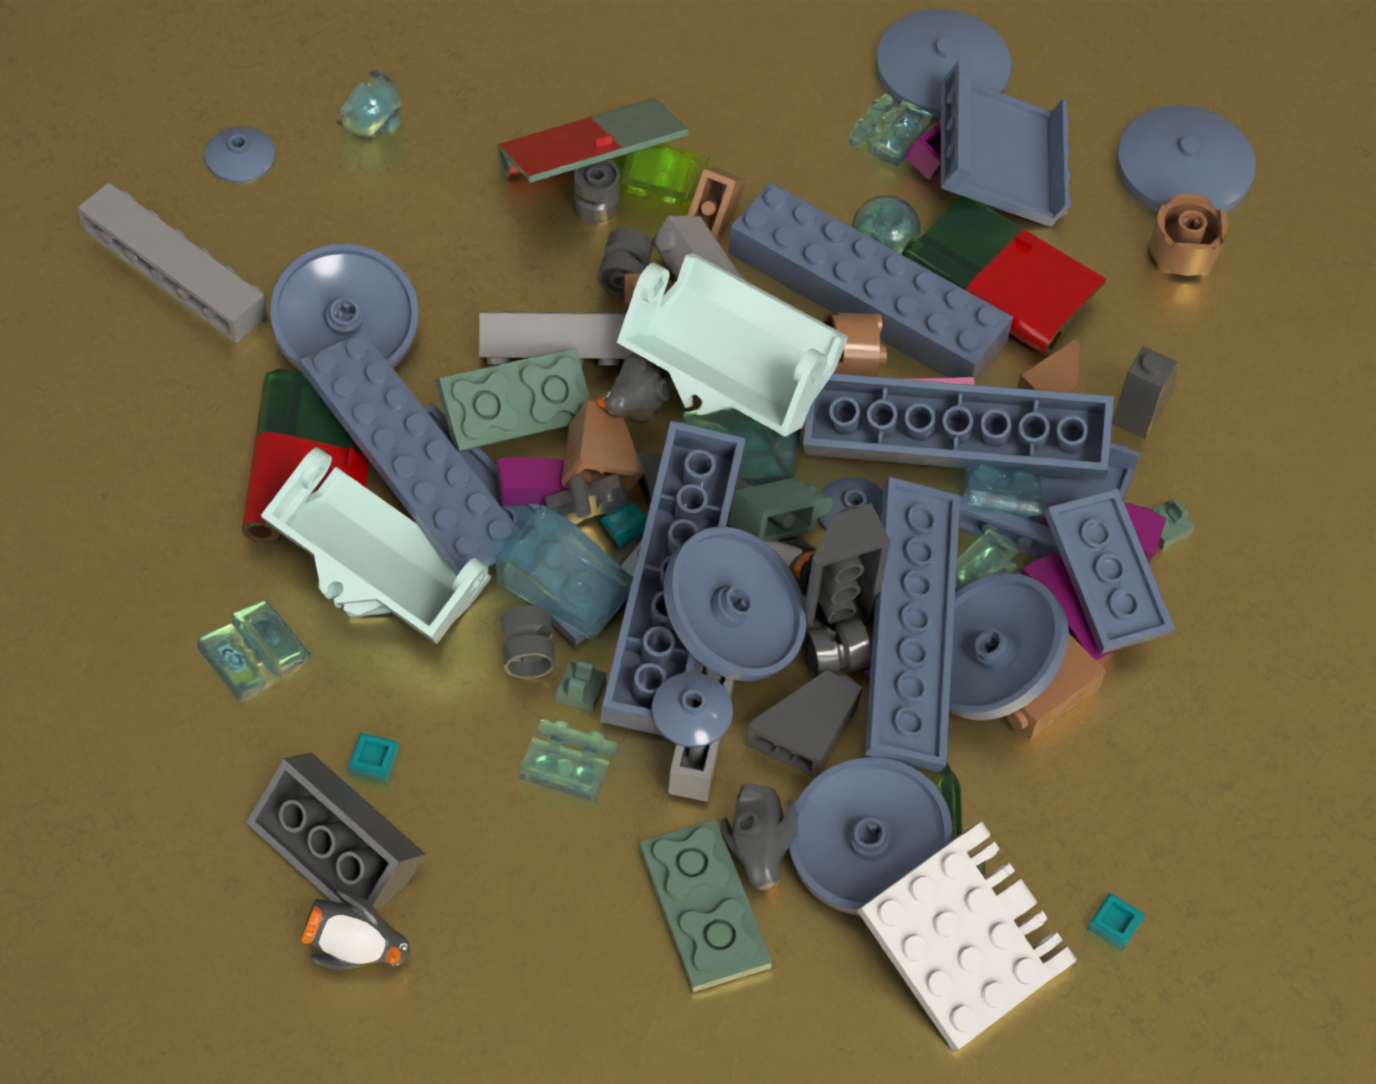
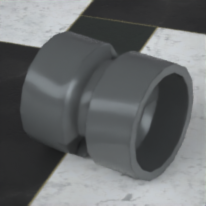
[574,159,620,224]
[597,228,653,297]
[501,605,555,679]
[804,618,872,678]

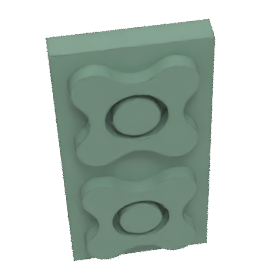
[435,348,591,452]
[639,819,772,993]

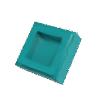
[600,501,647,547]
[348,732,400,783]
[1087,892,1146,951]

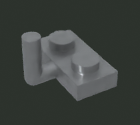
[545,474,631,526]

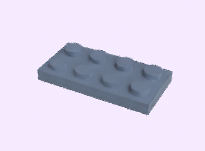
[1044,489,1175,654]

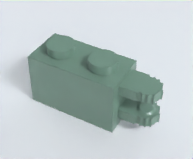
[728,478,834,543]

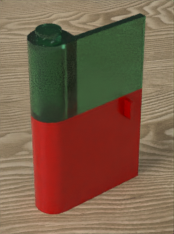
[902,196,1106,356]
[242,369,369,542]

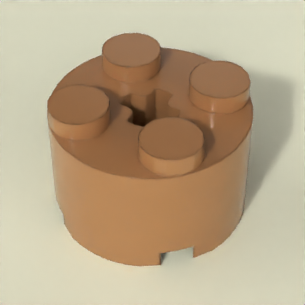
[1149,193,1228,276]
[822,312,887,377]

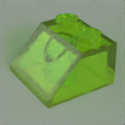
[620,143,710,206]

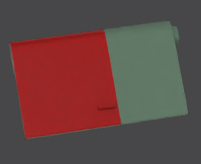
[497,98,689,183]

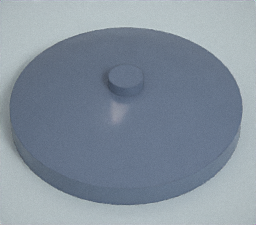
[875,9,1012,119]
[1116,105,1256,214]
[270,243,419,370]
[664,527,806,681]
[949,573,1069,720]
[789,757,953,916]

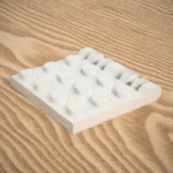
[857,821,1077,1051]

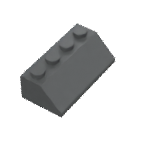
[802,503,891,646]
[246,752,426,912]

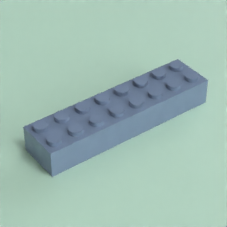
[728,182,1013,383]
[803,373,1114,481]
[600,421,746,736]

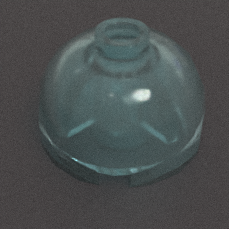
[336,69,403,140]
[851,195,921,257]

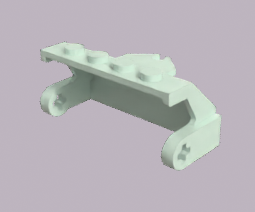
[617,253,848,437]
[261,447,491,644]

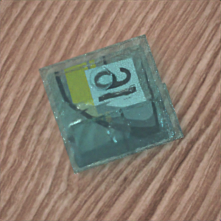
[197,600,311,702]

